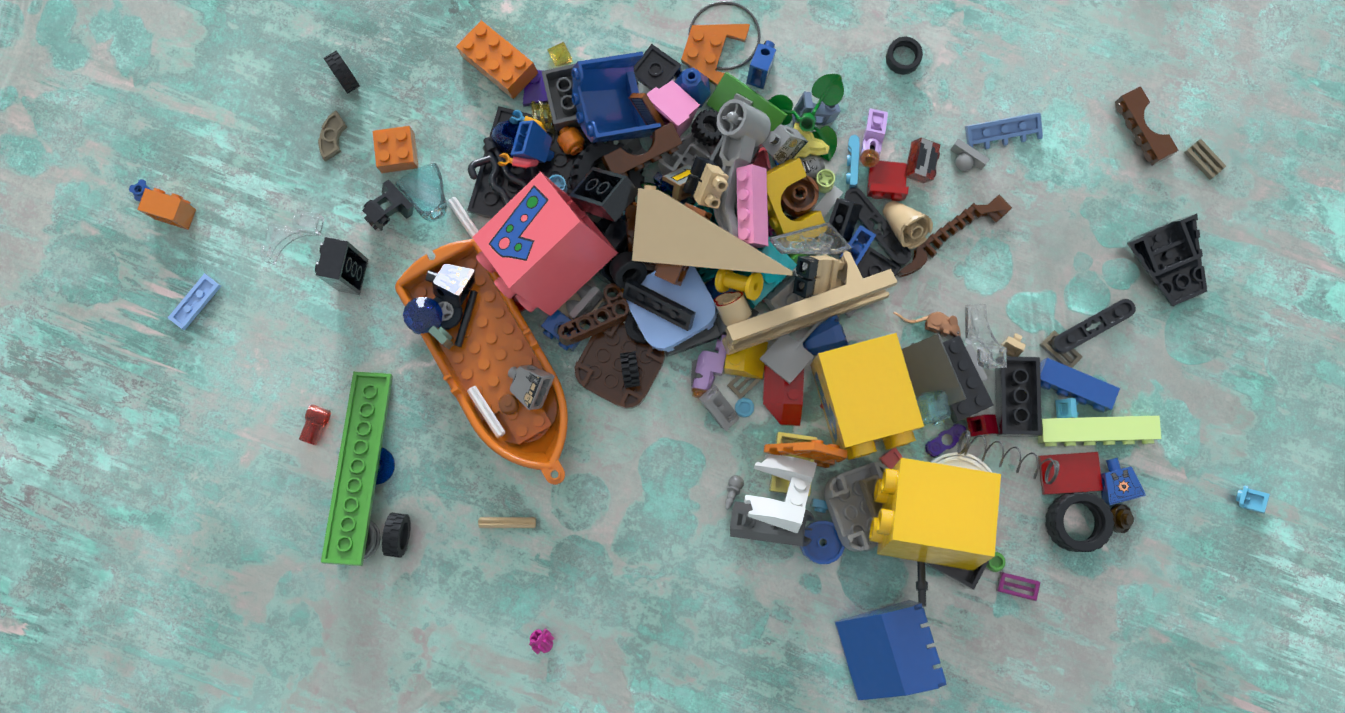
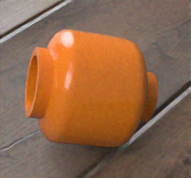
[557,126,585,156]

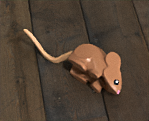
[893,312,961,337]

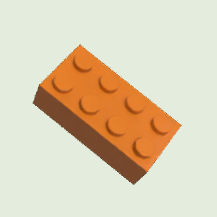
[456,20,538,99]

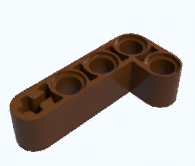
[558,284,629,346]

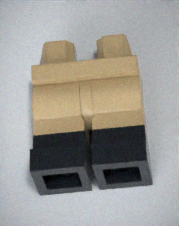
[683,156,729,209]
[793,255,844,299]

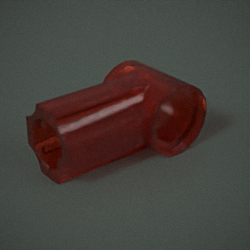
[299,404,331,445]

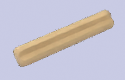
[478,517,536,528]

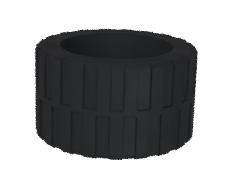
[1045,492,1114,552]

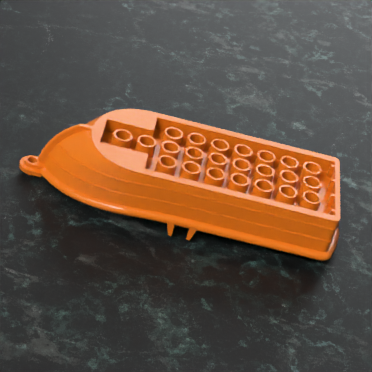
[395,239,568,485]

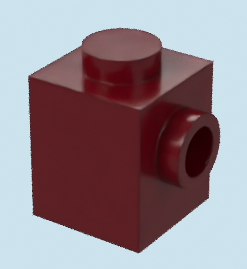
[967,414,999,437]

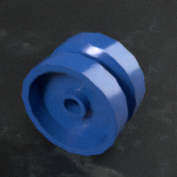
[800,521,845,564]

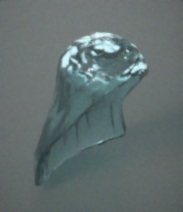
[396,163,447,222]

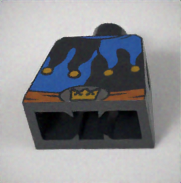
[426,264,475,308]

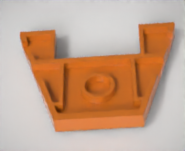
[681,24,750,85]
[764,440,848,468]

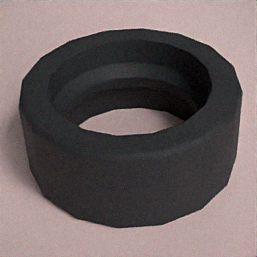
[886,36,923,75]

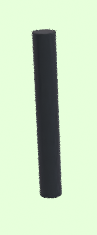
[454,290,478,348]

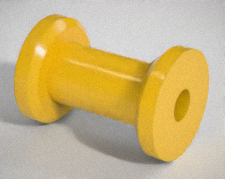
[715,269,763,300]

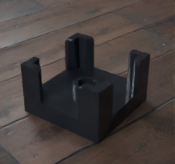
[634,44,682,90]

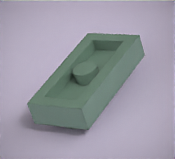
[428,325,454,349]

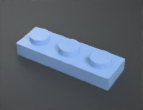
[168,273,221,330]

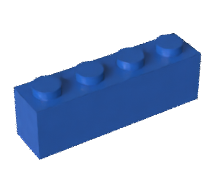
[1040,358,1120,413]

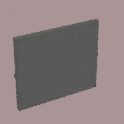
[901,333,967,416]

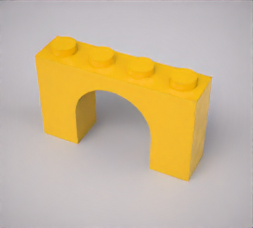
[766,158,827,249]

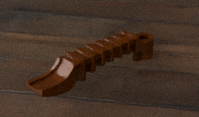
[897,194,1012,278]

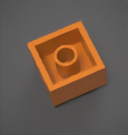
[373,126,419,173]
[137,188,196,230]

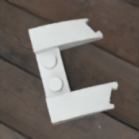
[744,454,817,533]

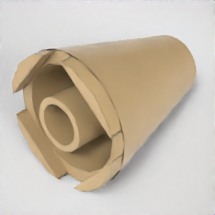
[883,201,933,249]

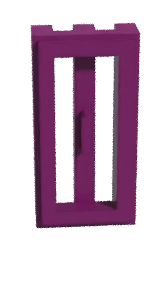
[996,572,1041,601]

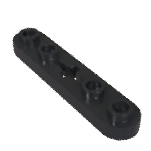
[844,188,912,266]
[1052,299,1136,354]

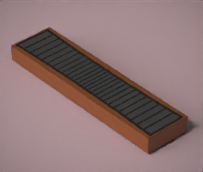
[629,93,666,127]

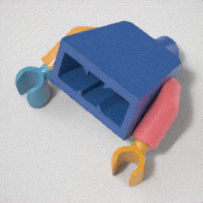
[498,110,554,168]

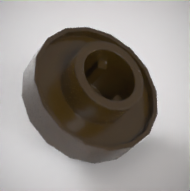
[1111,504,1134,533]

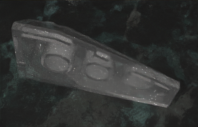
[769,222,852,255]

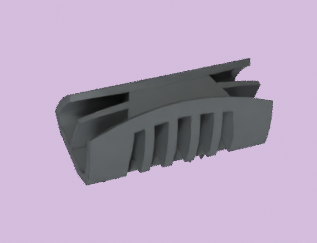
[730,501,815,547]

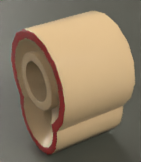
[714,291,752,326]

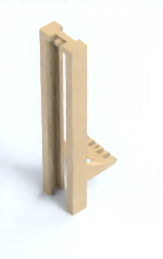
[722,251,897,355]

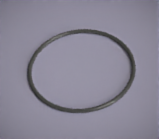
[688,1,761,70]

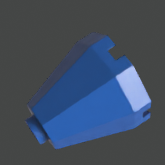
[674,68,711,108]
[803,315,848,356]

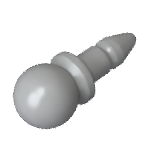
[726,475,744,510]

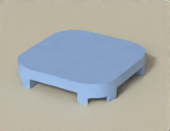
[626,266,718,352]

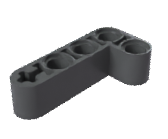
[665,313,727,357]

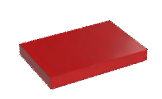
[1038,452,1103,495]

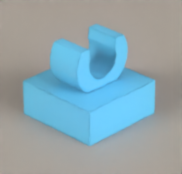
[1055,398,1079,418]

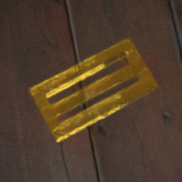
[531,101,552,129]

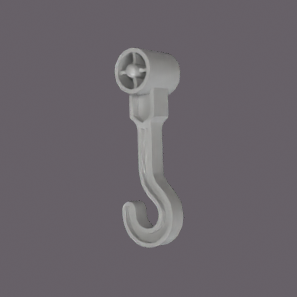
[713,99,771,238]

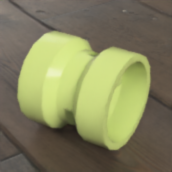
[816,169,835,193]

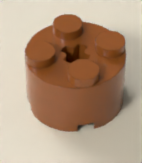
[781,176,819,218]

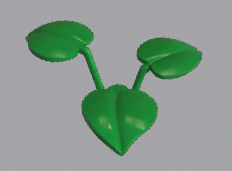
[768,73,844,161]

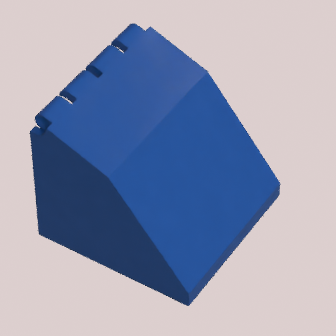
[834,600,947,700]

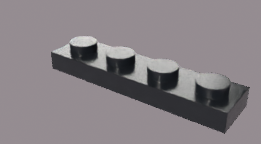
[622,279,696,331]

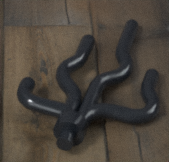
[467,137,538,205]

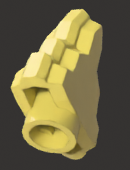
[794,123,829,158]

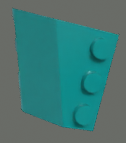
[733,236,797,309]

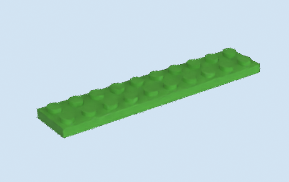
[321,371,393,566]

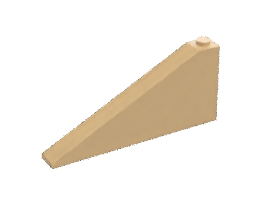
[632,185,793,276]

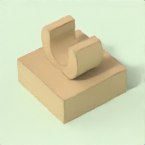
[999,333,1026,357]

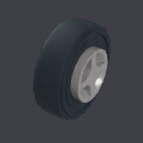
[427,297,463,330]

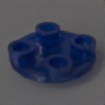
[403,297,443,335]

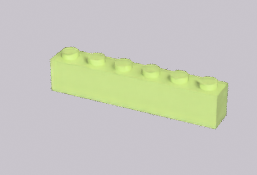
[1038,416,1161,447]

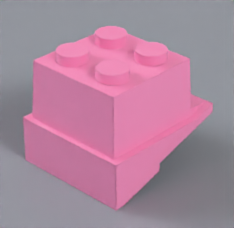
[647,80,700,138]

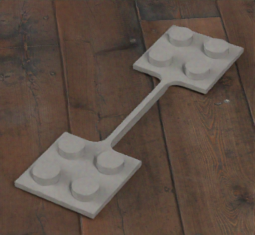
[760,276,857,384]

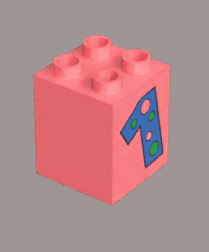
[472,172,618,316]

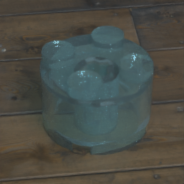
[915,390,951,426]

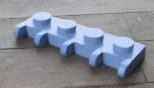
[965,113,1043,149]

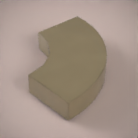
[318,111,347,162]

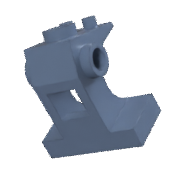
[792,91,841,128]

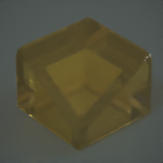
[547,42,573,66]

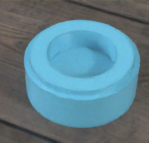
[735,398,754,418]

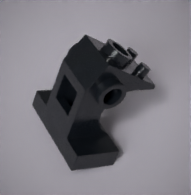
[362,179,414,231]

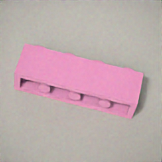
[736,164,768,248]

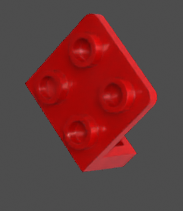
[867,160,909,201]

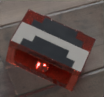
[904,137,941,184]

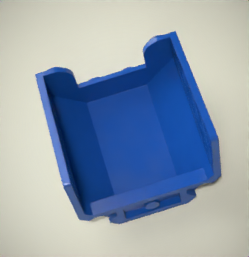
[572,52,661,143]

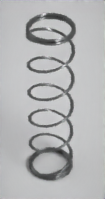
[957,430,1060,484]

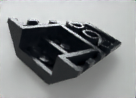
[1127,213,1208,306]

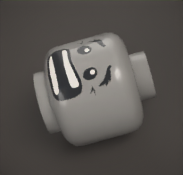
[800,155,825,179]

